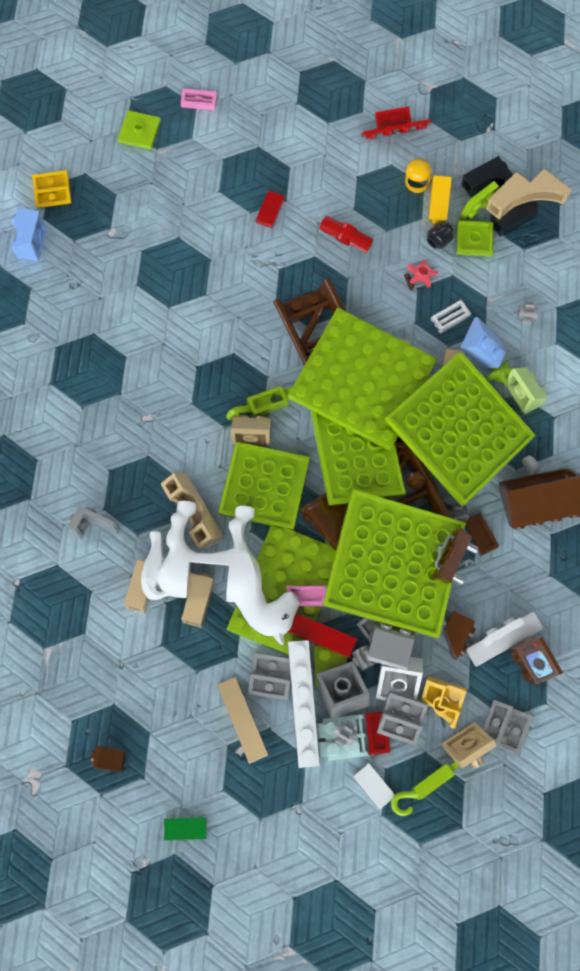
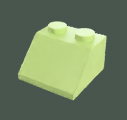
[504,367,547,415]

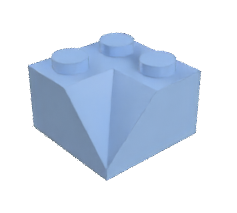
[12,208,46,261]

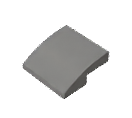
[248,652,291,700]
[377,691,428,746]
[483,700,534,756]

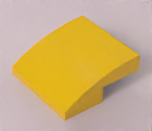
[32,170,72,209]

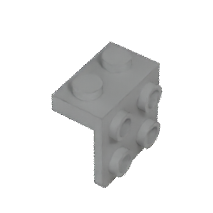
[68,506,119,539]

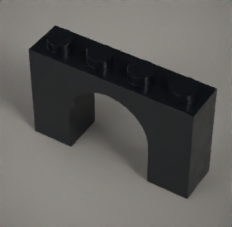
[461,156,539,237]

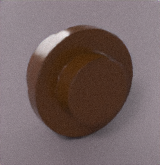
[407,472,426,489]

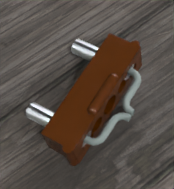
[433,528,478,584]

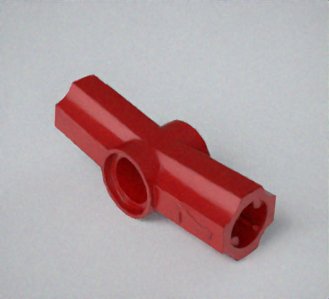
[319,215,374,254]

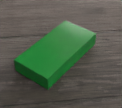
[164,817,206,840]

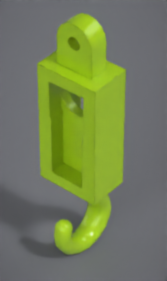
[226,386,292,420]
[391,762,460,816]

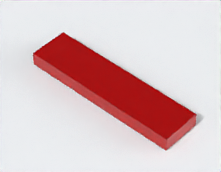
[288,613,357,658]

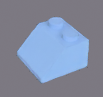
[460,317,506,369]

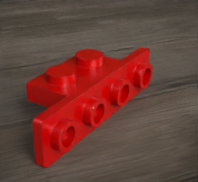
[361,106,431,139]

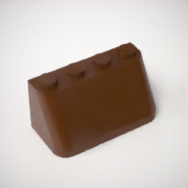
[499,468,580,530]

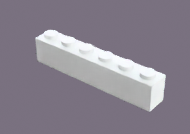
[288,640,320,768]

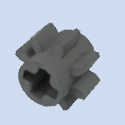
[447,502,469,522]

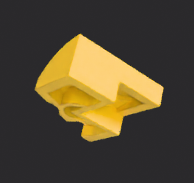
[421,676,467,729]

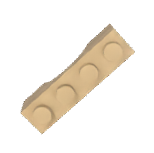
[161,473,224,549]

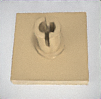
[441,722,497,769]

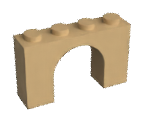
[124,559,214,628]

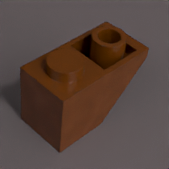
[443,611,476,660]
[90,746,127,773]

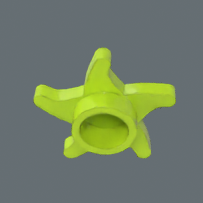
[487,360,513,384]

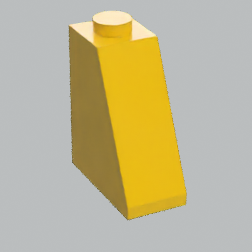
[428,175,452,225]

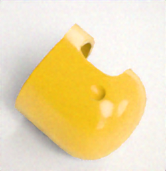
[405,159,431,193]

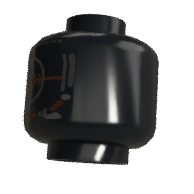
[427,222,453,249]

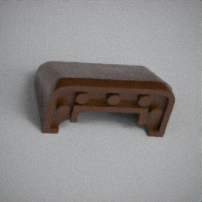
[301,493,348,551]

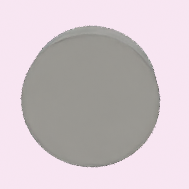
[522,455,540,475]

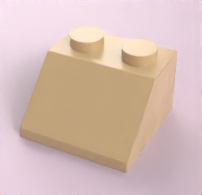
[231,415,271,446]

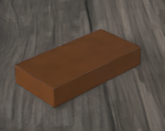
[465,513,499,556]

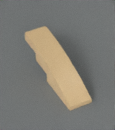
[217,677,268,764]

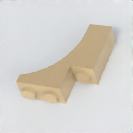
[486,169,572,220]

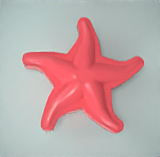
[407,259,438,288]

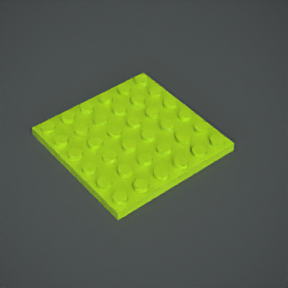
[287,307,437,451]
[384,351,536,506]
[322,489,466,638]

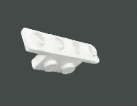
[466,612,543,667]

